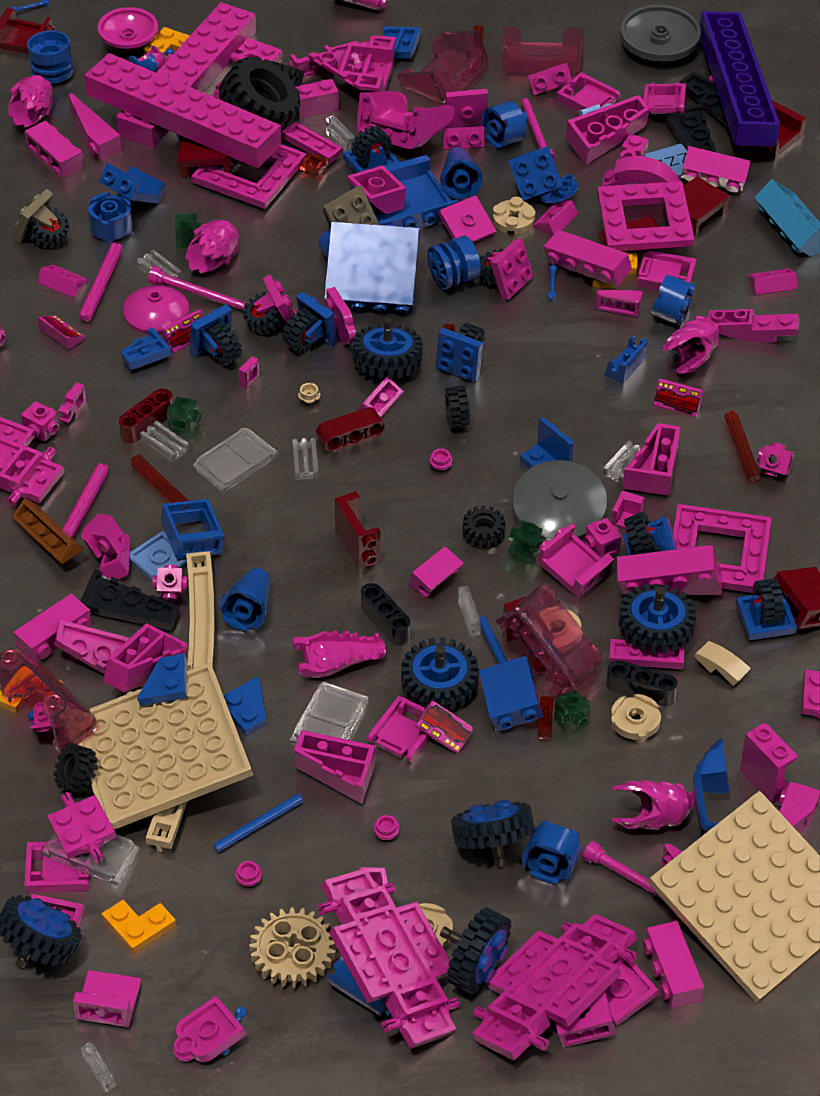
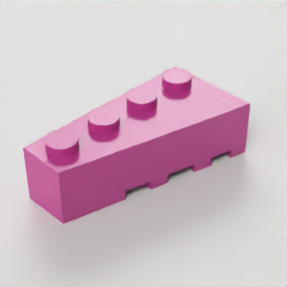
[565,95,649,166]
[617,545,722,595]

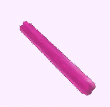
[79,243,122,322]
[63,463,109,538]

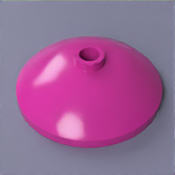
[97,7,158,49]
[123,285,189,334]

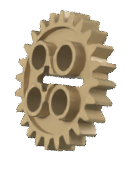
[249,907,337,988]

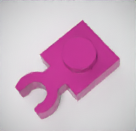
[620,134,649,159]
[58,382,86,423]

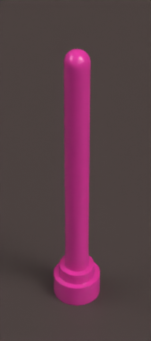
[521,98,556,162]
[148,266,246,310]
[582,841,663,900]

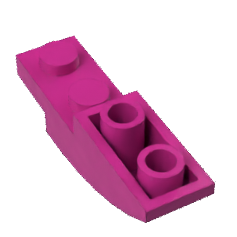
[709,309,800,343]

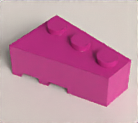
[623,423,681,496]
[103,623,189,692]
[294,730,376,804]

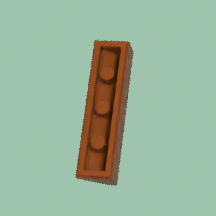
[12,498,84,564]

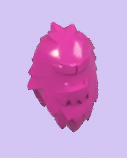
[8,75,53,128]
[185,220,239,274]
[663,316,719,374]
[611,780,695,830]

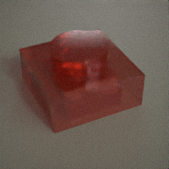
[300,152,328,177]

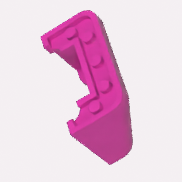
[357,91,455,149]

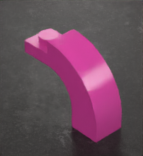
[602,156,680,186]

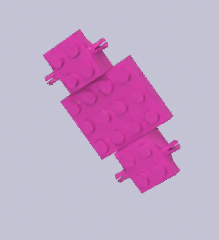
[0,417,64,507]
[317,868,460,1049]
[472,914,637,1061]

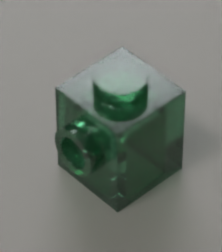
[175,213,202,248]

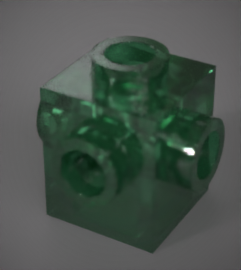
[167,396,202,436]
[507,520,544,562]
[553,690,591,735]

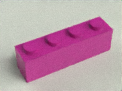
[543,230,632,286]

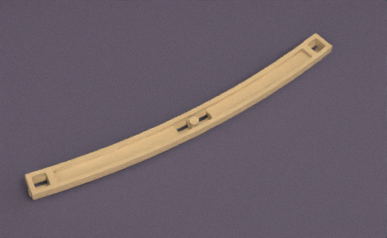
[146,551,215,852]

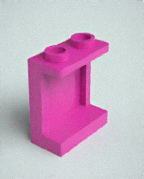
[536,524,615,598]
[739,723,797,804]

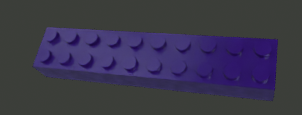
[699,11,780,147]

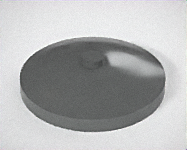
[620,5,701,61]
[513,460,607,542]

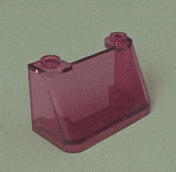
[502,26,584,77]
[397,30,489,105]
[495,585,602,700]
[0,649,97,755]

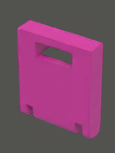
[556,72,620,111]
[643,82,686,114]
[636,250,696,290]
[367,696,431,763]
[25,841,90,893]

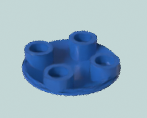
[537,174,578,203]

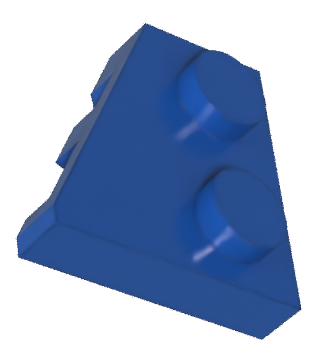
[383,27,421,59]
[121,327,172,370]
[137,653,187,706]
[223,676,267,736]

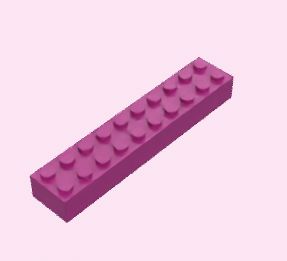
[116,2,256,148]
[84,53,281,168]

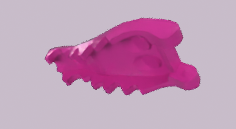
[291,630,386,678]

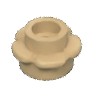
[298,383,320,404]

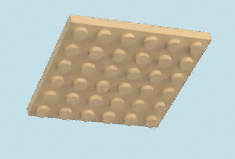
[69,662,254,829]
[648,790,820,1003]

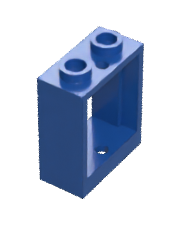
[161,499,225,559]

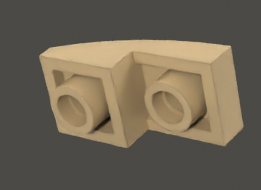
[694,641,751,686]

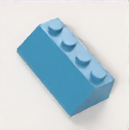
[754,179,820,256]

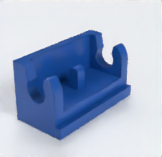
[604,335,648,384]

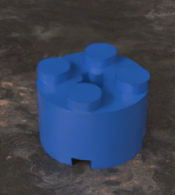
[481,100,528,148]
[88,192,132,243]
[651,275,696,326]
[522,821,582,884]

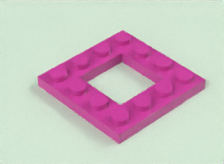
[191,144,307,209]
[597,181,695,251]
[673,504,772,593]

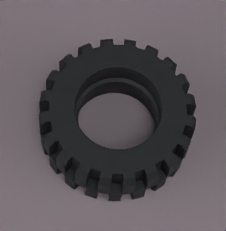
[219,57,301,132]

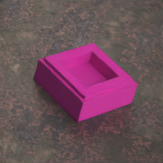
[239,356,259,388]

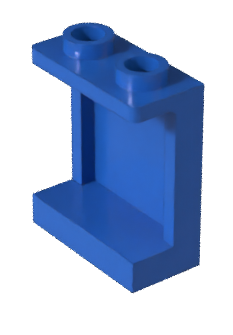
[99,163,167,203]
[479,656,544,731]

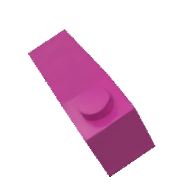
[69,93,122,161]

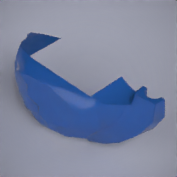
[693,738,730,832]

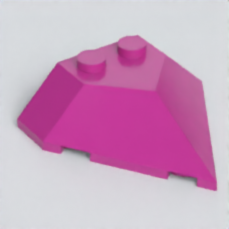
[308,35,396,93]

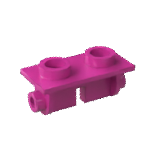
[528,62,573,95]
[442,126,485,149]
[29,702,56,732]

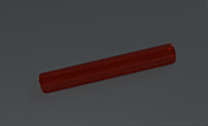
[724,410,760,482]
[131,454,189,508]

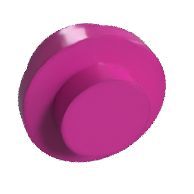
[429,449,452,470]
[374,815,400,840]
[235,861,262,887]

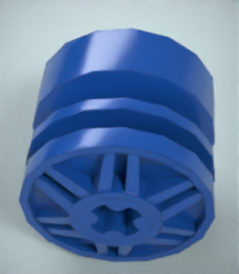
[27,31,74,84]
[427,235,481,290]

